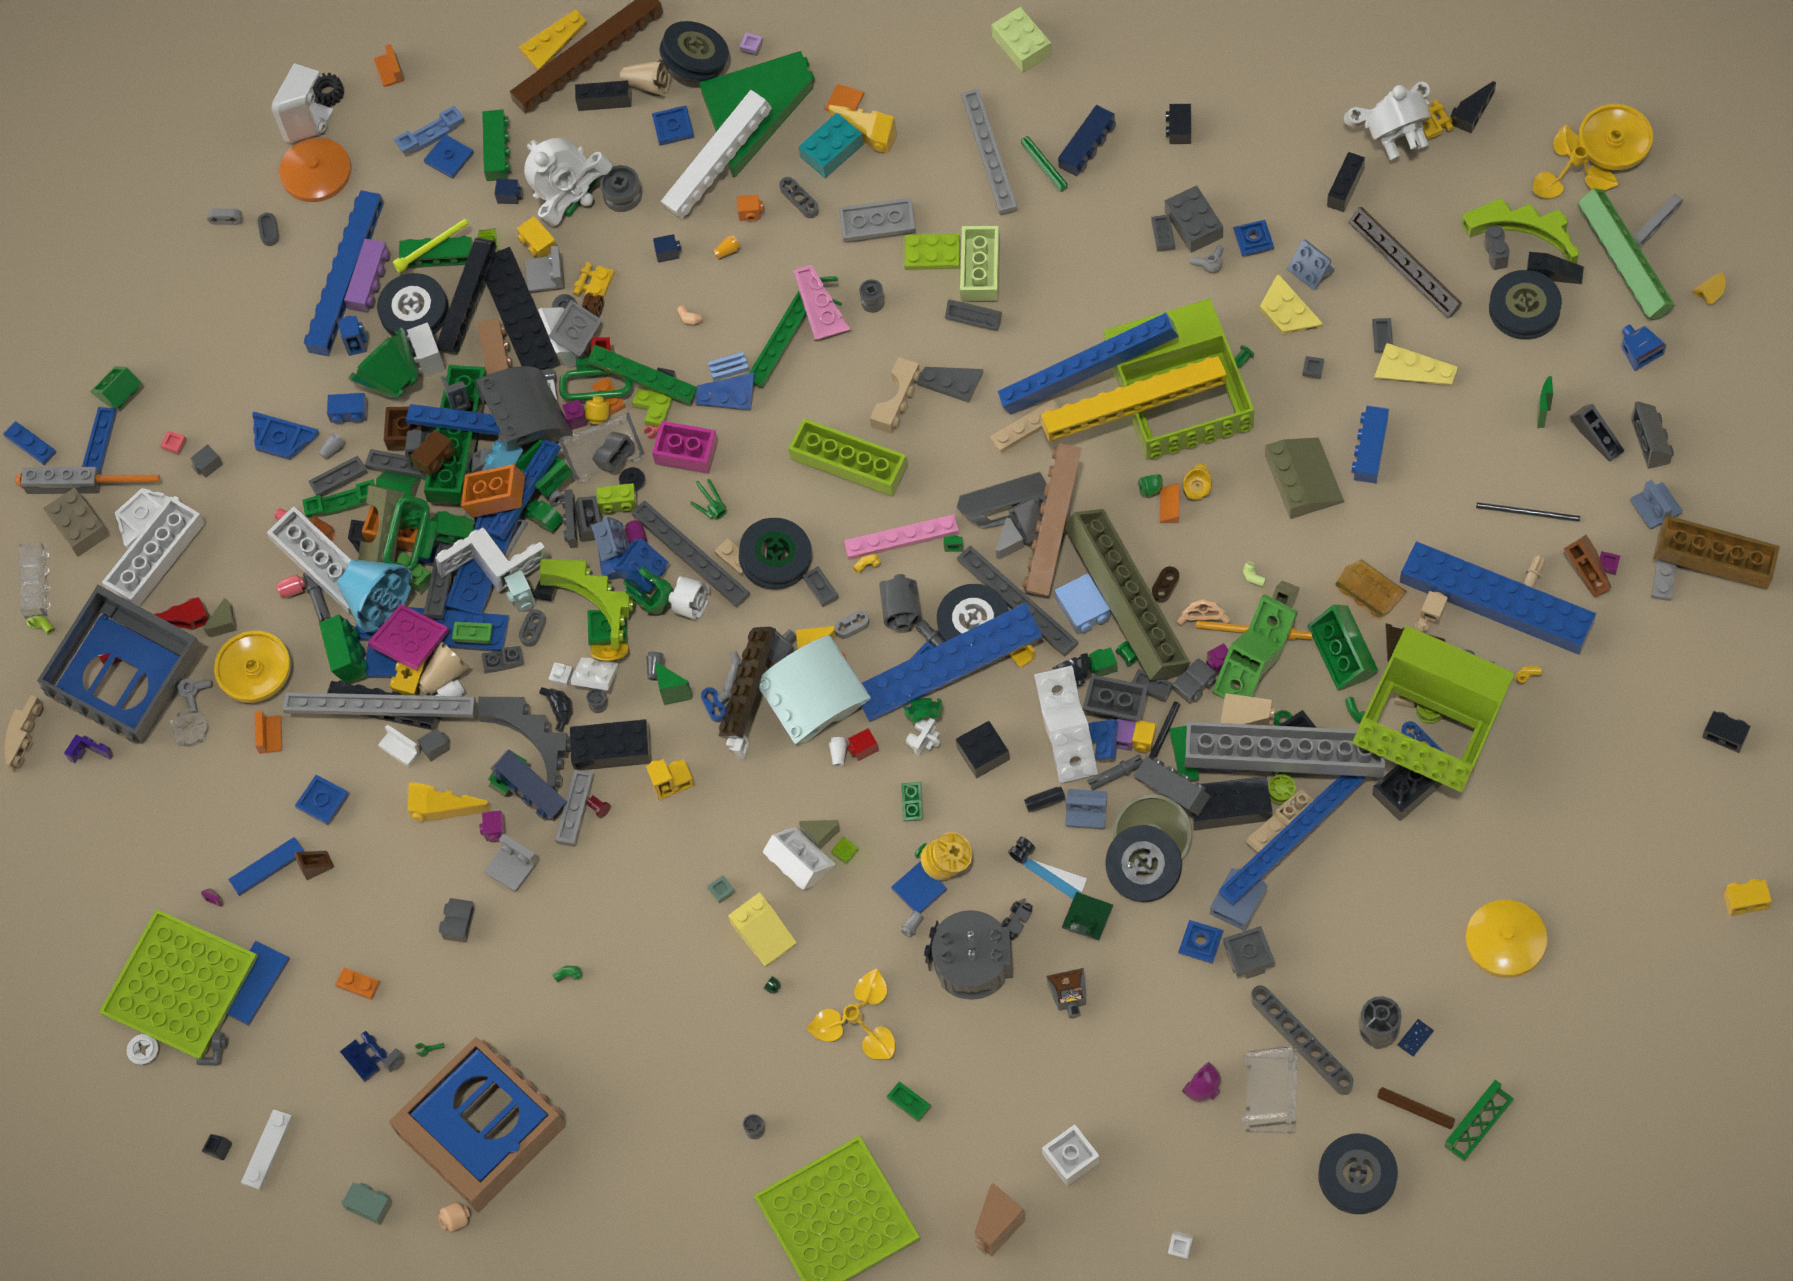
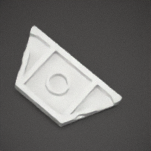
[115,488,181,549]

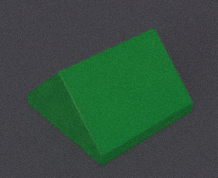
[376,471,421,506]
[655,663,693,705]

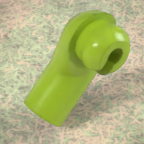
[26,616,55,635]

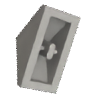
[996,517,1024,559]

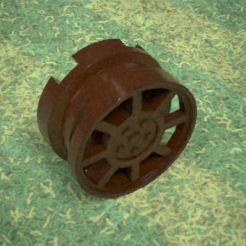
[582,292,604,318]

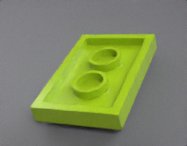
[904,233,960,270]

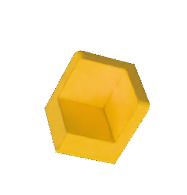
[1009,644,1036,668]

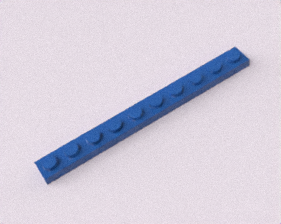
[1218,775,1366,906]

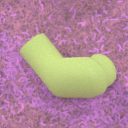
[1243,562,1266,587]

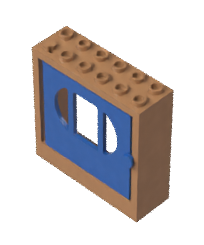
[389,1037,565,1213]

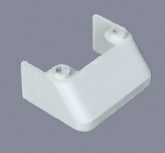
[272,63,334,144]

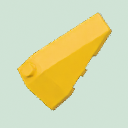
[829,105,897,153]

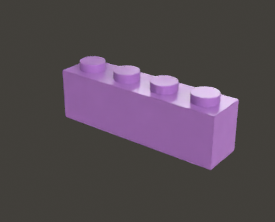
[344,239,390,313]

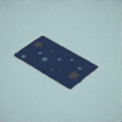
[1397,1019,1434,1057]

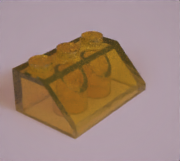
[1335,559,1407,617]

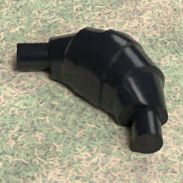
[539,687,573,732]

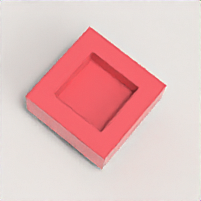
[160,430,186,455]

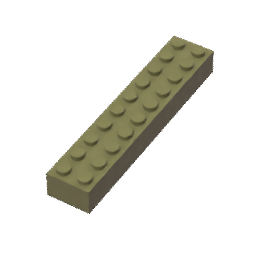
[1064,509,1191,680]

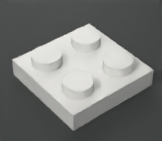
[571,657,618,690]

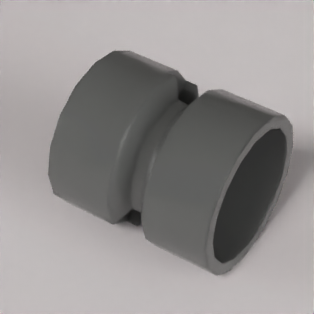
[859,279,885,313]

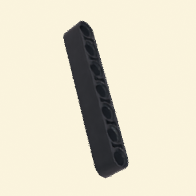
[437,237,496,354]

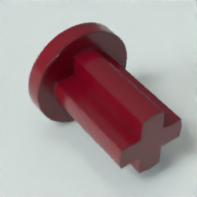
[586,795,611,818]

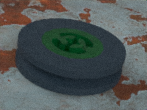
[738,518,811,589]

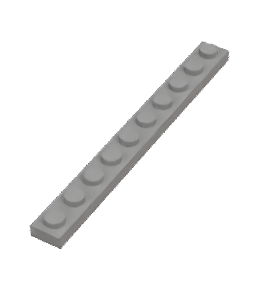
[283,692,476,718]

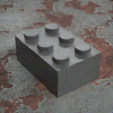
[1165,185,1223,253]

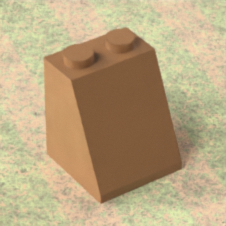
[975,1183,1025,1256]

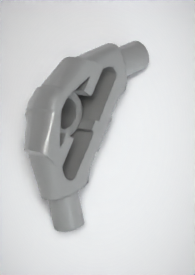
[717,651,742,702]

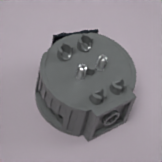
[924,910,1013,1000]

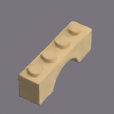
[870,357,921,434]

